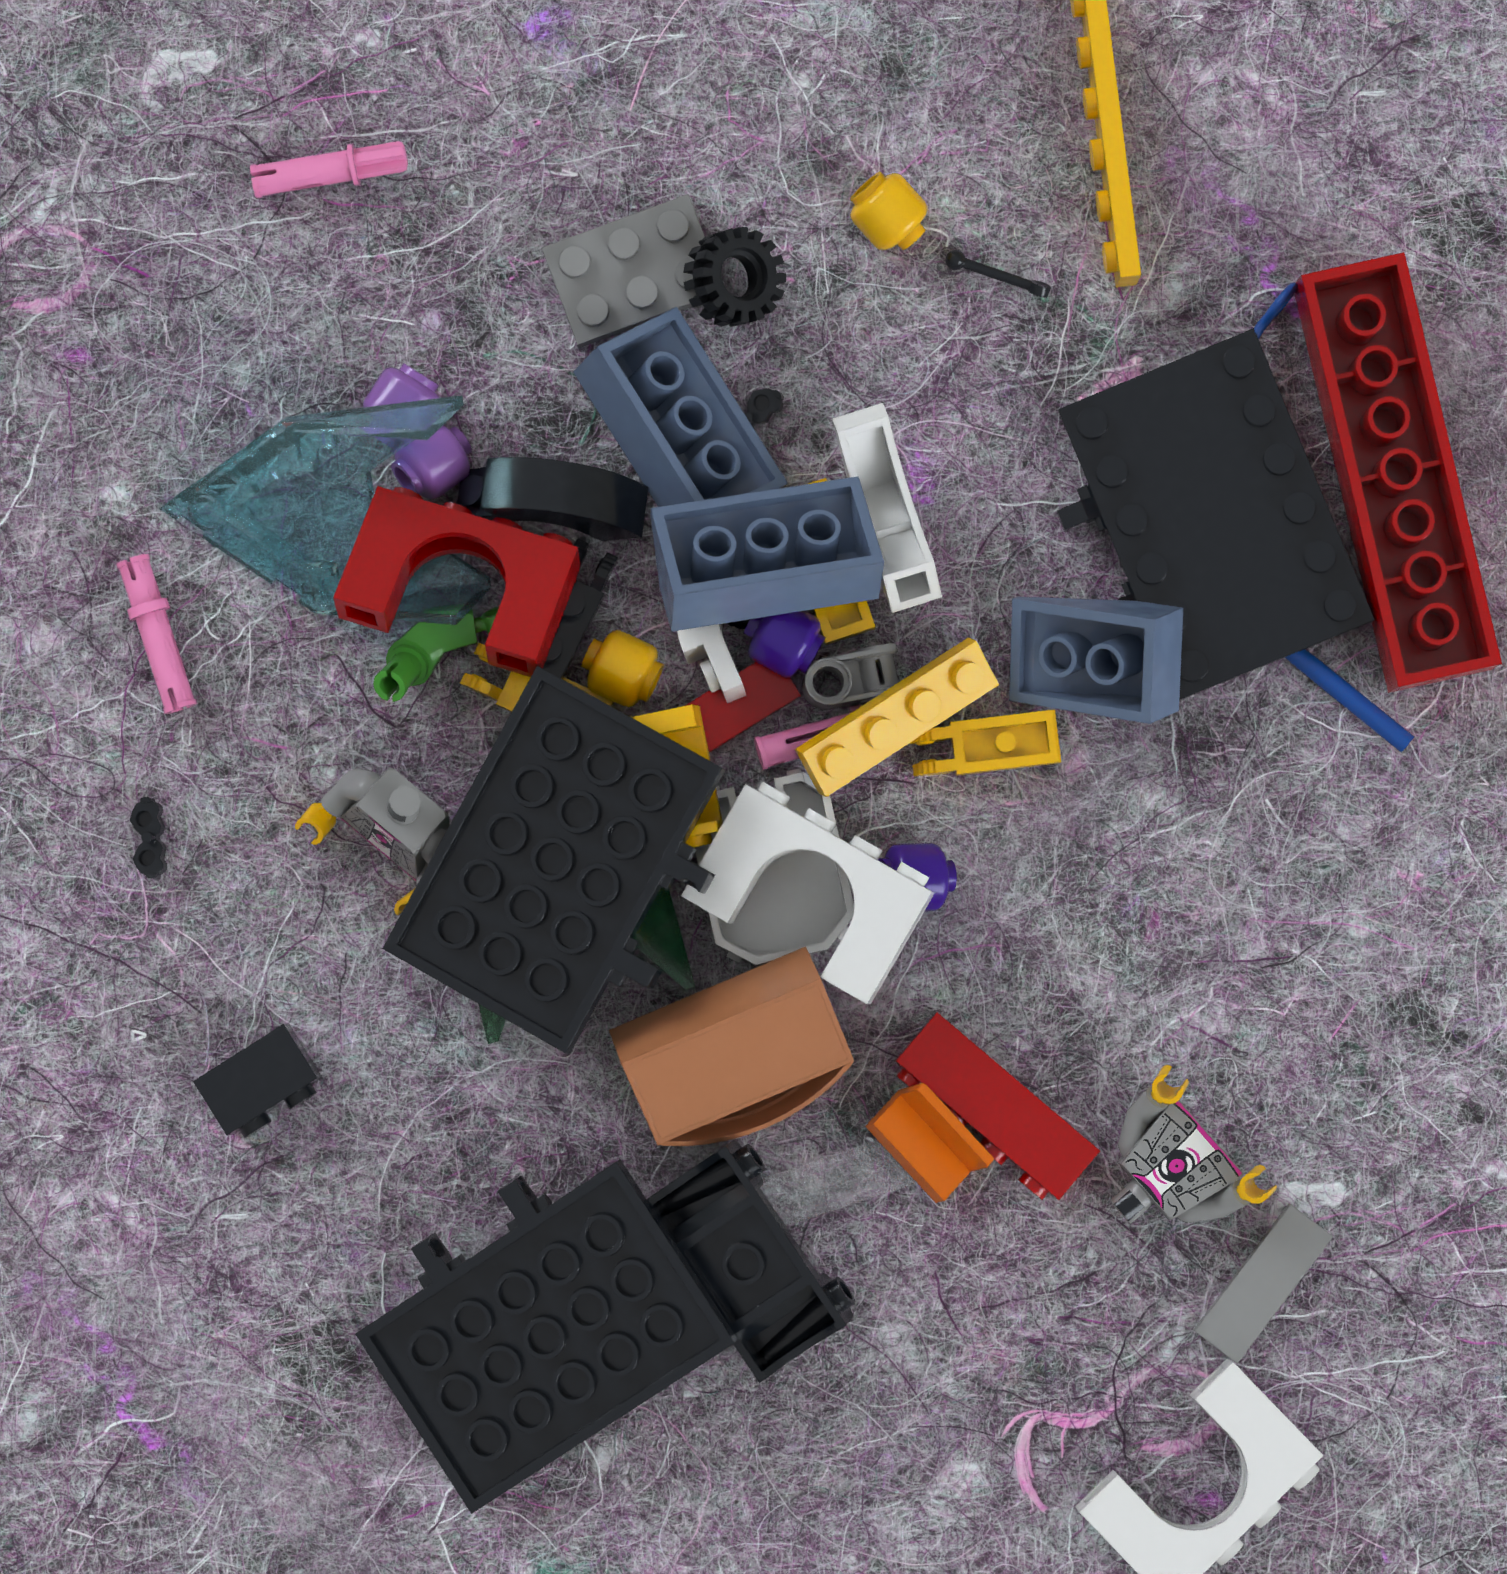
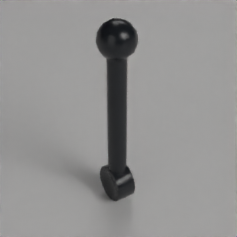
[945,250,1051,298]

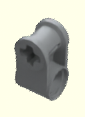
[802,643,899,710]

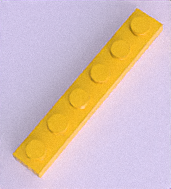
[1070,0,1141,287]

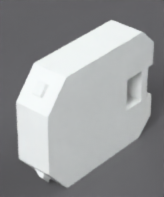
[695,768,854,966]

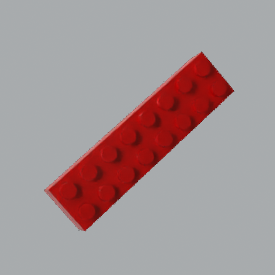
[1295,252,1502,693]

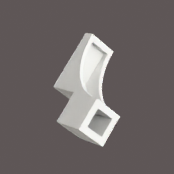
[832,403,942,613]

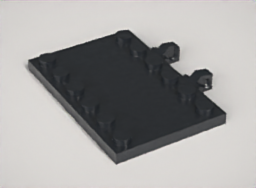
[1057,328,1375,701]
[382,666,726,1054]
[355,1159,738,1514]

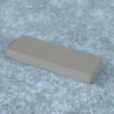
[1193,1203,1333,1364]

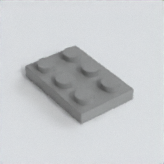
[542,194,705,348]

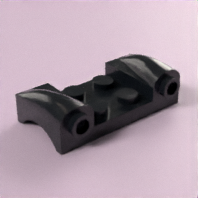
[647,1140,855,1383]

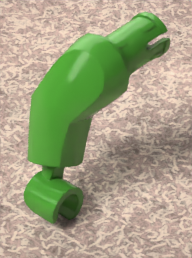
[373,606,499,702]

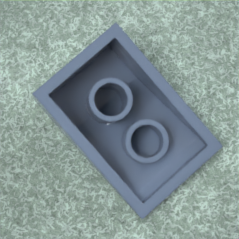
[1009,597,1183,724]

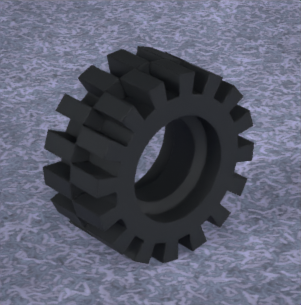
[683,227,786,327]

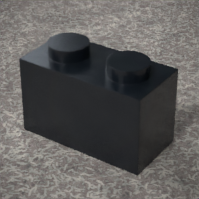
[193,1024,323,1138]

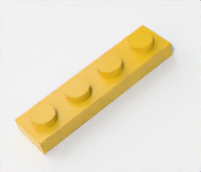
[795,637,999,797]

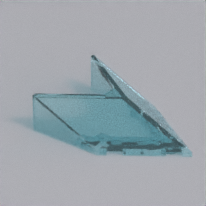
[159,395,491,625]

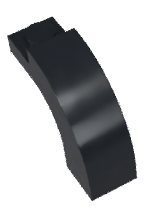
[457,457,648,541]

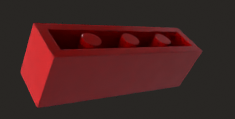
[894,1012,1100,1200]

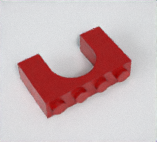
[333,486,580,677]

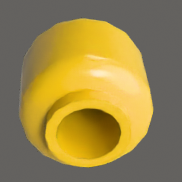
[850,171,928,250]
[581,630,664,707]

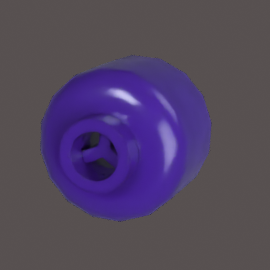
[743,611,826,678]
[878,843,957,912]

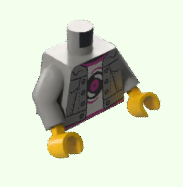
[295,767,450,915]
[1110,1065,1277,1224]

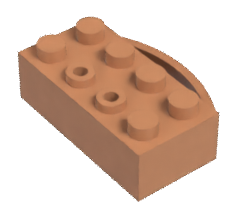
[609,946,854,1146]

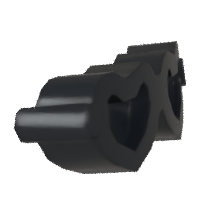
[744,388,784,428]
[130,797,167,879]

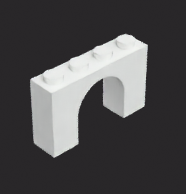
[681,781,935,1004]
[1075,1358,1323,1574]

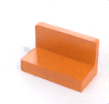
[865,1083,994,1203]

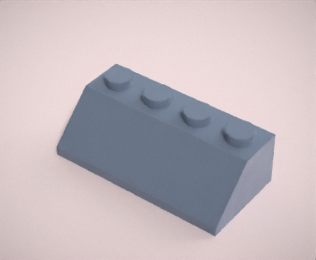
[573,307,788,507]
[650,476,884,632]

